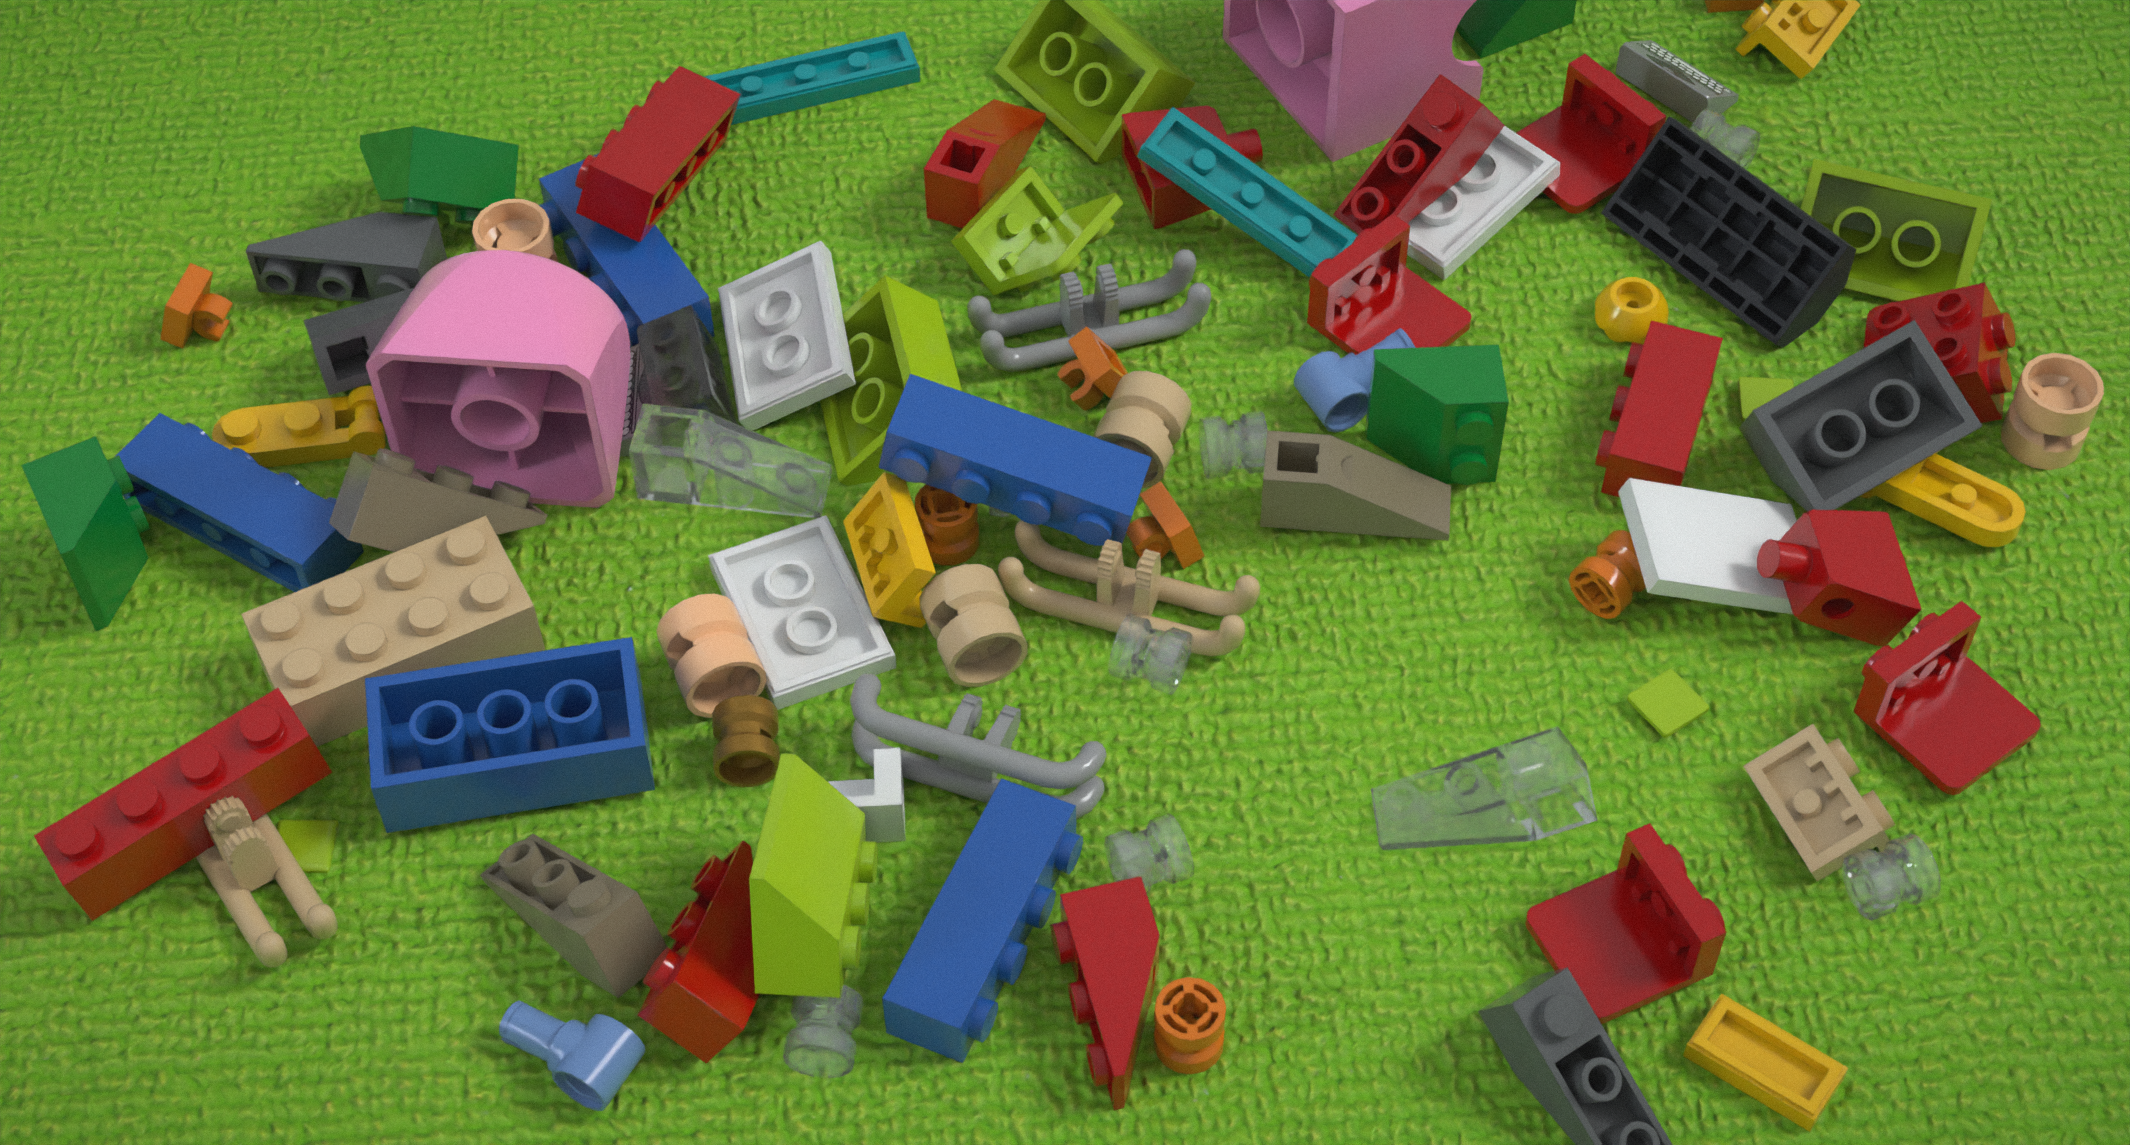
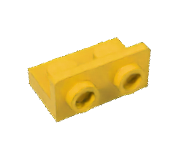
[1735,0,1861,79]
[843,472,936,628]

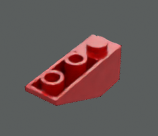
[1333,74,1505,234]
[924,99,1046,228]
[638,840,760,1063]
[1050,876,1160,1110]

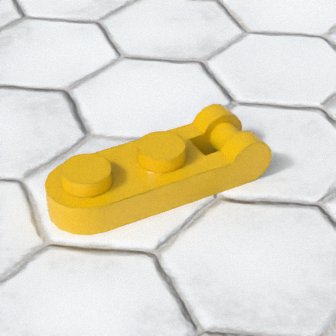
[212,386,386,468]
[1860,454,2026,547]

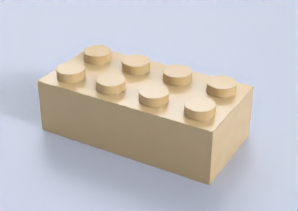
[241,516,545,747]

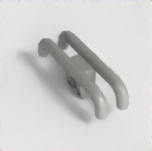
[967,249,1211,372]
[850,674,1107,819]

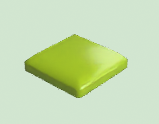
[1738,377,1794,422]
[1627,669,1709,738]
[277,819,339,873]

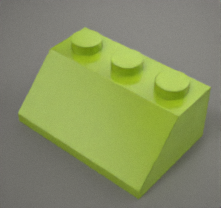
[994,0,1195,164]
[1800,159,1992,301]
[820,275,962,486]
[749,753,878,998]

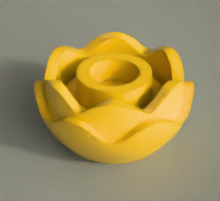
[1595,277,1669,344]

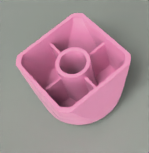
[366,250,630,508]

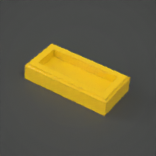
[1683,993,1848,1132]

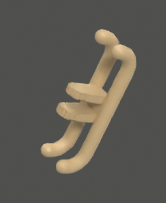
[998,520,1260,656]
[196,796,338,968]

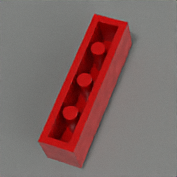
[575,66,741,242]
[34,688,332,921]

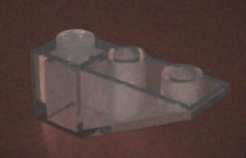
[628,404,832,518]
[1371,726,1598,850]

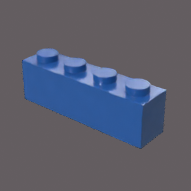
[539,153,715,358]
[879,374,1152,546]
[115,413,364,592]
[882,778,1083,1063]

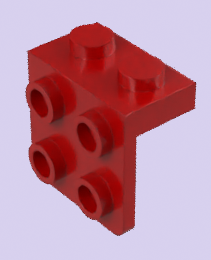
[1516,54,1666,214]
[1307,214,1472,355]
[1863,282,2016,423]
[1853,601,2041,795]
[1525,823,1727,1024]

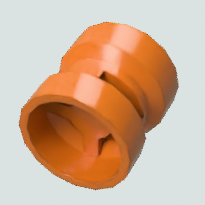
[915,484,979,565]
[1569,530,1646,619]
[1154,977,1226,1074]

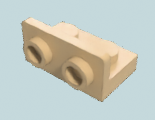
[1743,724,1896,881]

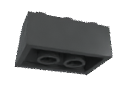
[1739,320,1982,512]

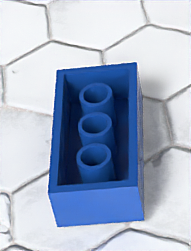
[365,637,655,833]

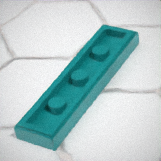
[704,31,921,125]
[1137,107,1358,277]

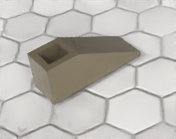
[1260,430,1451,541]
[329,449,547,552]
[480,834,668,998]

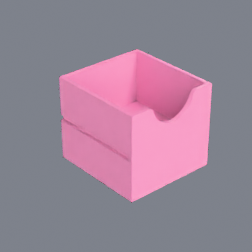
[1223,0,1483,162]

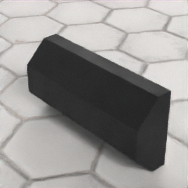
[1601,116,1857,348]

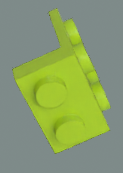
[951,166,1123,295]

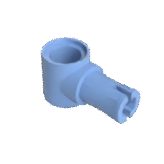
[1294,328,1416,432]
[499,1000,645,1111]

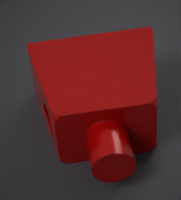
[1121,105,1263,230]
[1757,509,1922,647]

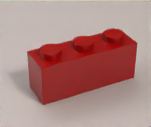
[1595,320,1723,497]

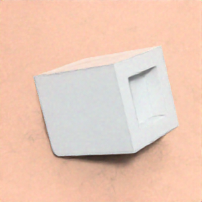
[828,748,906,842]

